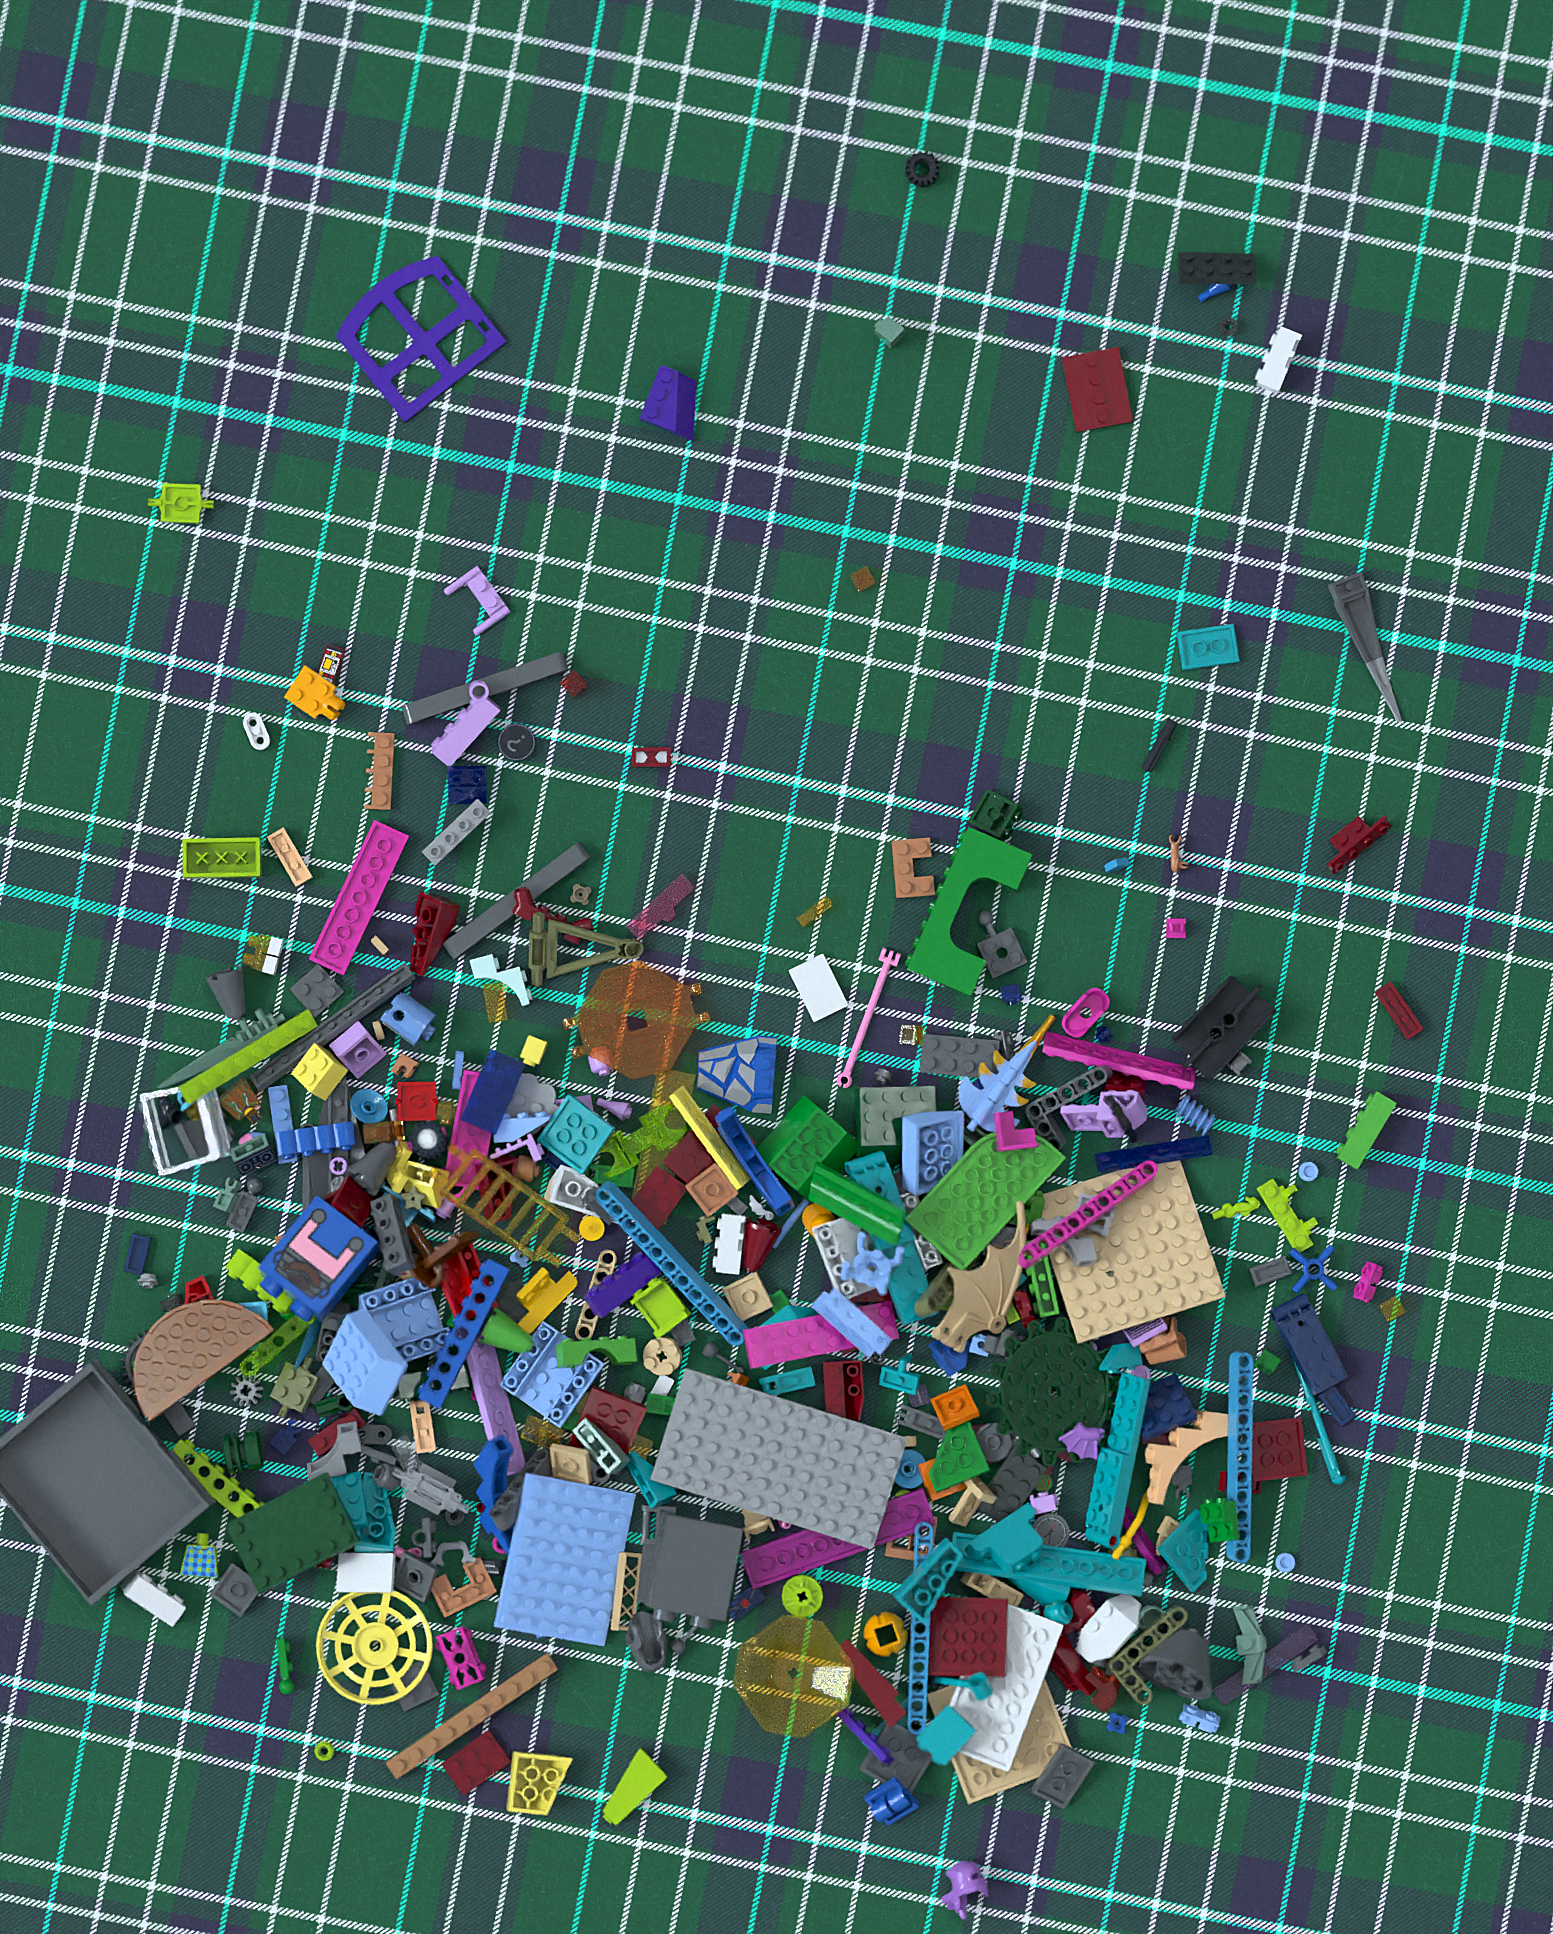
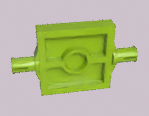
[148,483,214,524]

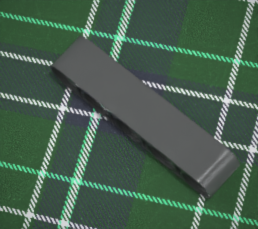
[489,1448,553,1530]

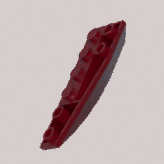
[823,1360,864,1423]

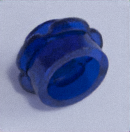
[1095,1025,1113,1043]

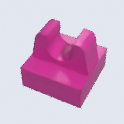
[1166,918,1186,938]

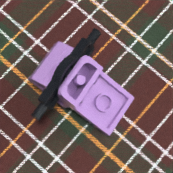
[1061,1090,1148,1143]

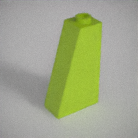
[603,1747,667,1825]

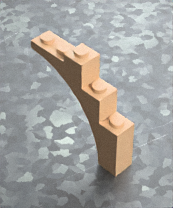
[1145,1410,1242,1504]

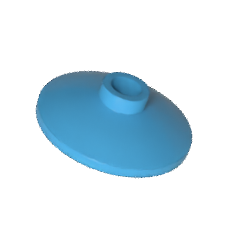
[350,1089,388,1124]
[894,1450,926,1488]

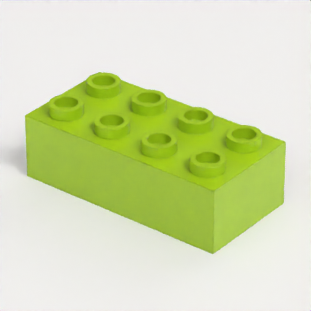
[182,838,262,879]

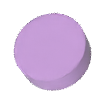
[1131,1365,1151,1379]

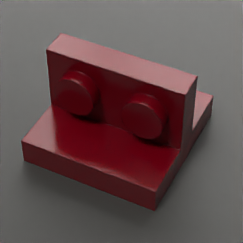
[324,1176,374,1228]

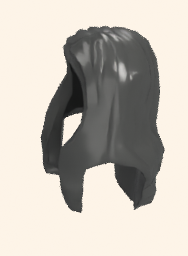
[625,1611,667,1672]

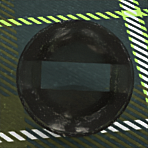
[870,1351,886,1364]

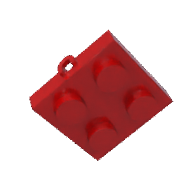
[395,1082,438,1121]

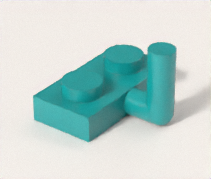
[879,1353,921,1395]

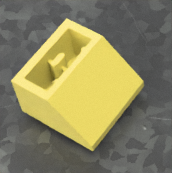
[404,1160,450,1209]

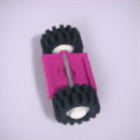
[408,1121,447,1161]

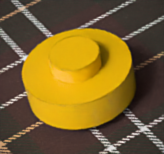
[579,1216,605,1241]

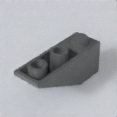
[315,1302,345,1362]

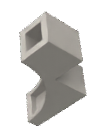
[1029,1216,1097,1267]
[307,1421,362,1480]

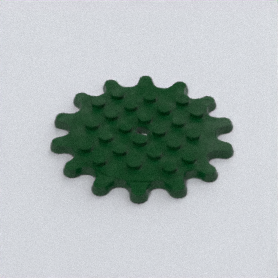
[986,1317,1121,1467]

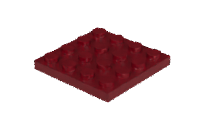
[928,1597,1008,1677]

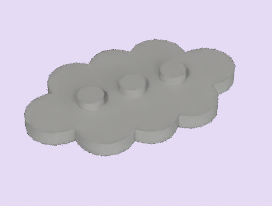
[483,1066,559,1135]

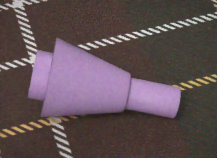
[596,1098,632,1121]

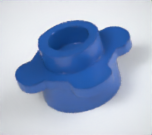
[1107,1712,1128,1734]

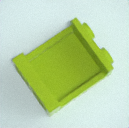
[630,1277,691,1339]

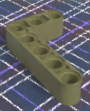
[914,1257,976,1317]
[1109,1605,1187,1705]

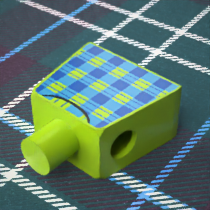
[180,1533,219,1578]

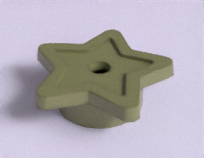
[401,1186,426,1210]

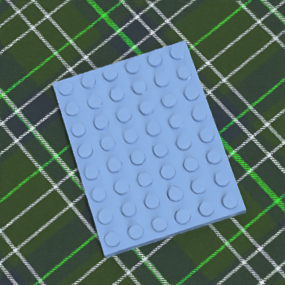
[494,1473,636,1646]

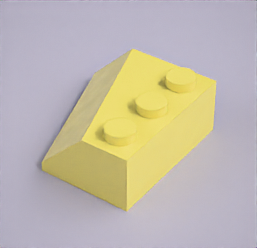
[506,1751,573,1815]

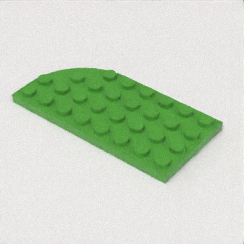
[905,1129,1066,1270]

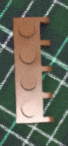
[364,732,395,810]

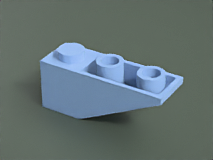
[492,1111,553,1143]

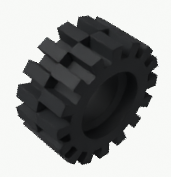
[905,151,940,188]

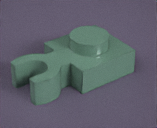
[213,1177,242,1214]

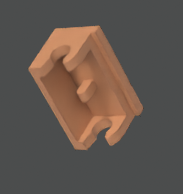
[391,1053,421,1078]

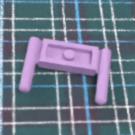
[444,566,510,635]

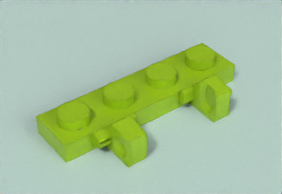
[1256,1179,1318,1252]

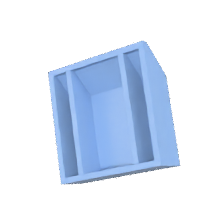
[322,1309,408,1415]

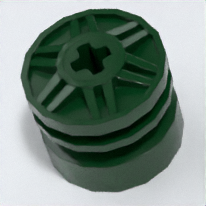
[223,1429,264,1474]

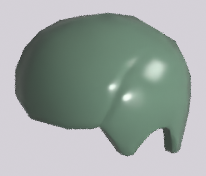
[1138,1605,1165,1631]

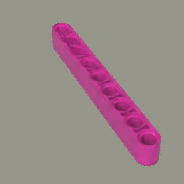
[1018,1161,1158,1268]

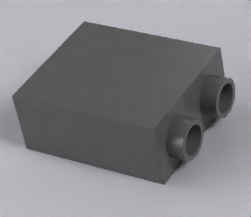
[644,1512,743,1629]

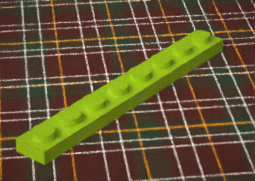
[178,1009,318,1104]

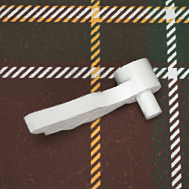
[749,1195,774,1220]

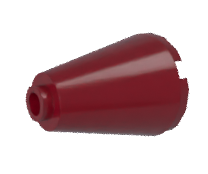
[742,1217,782,1272]

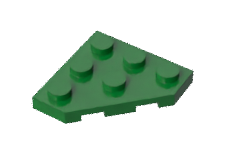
[928,1420,990,1493]

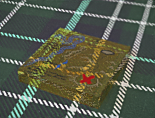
[520,1415,564,1450]

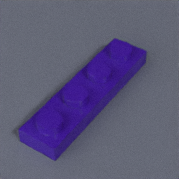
[833,1705,895,1765]

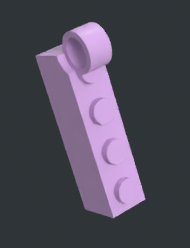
[431,680,500,767]

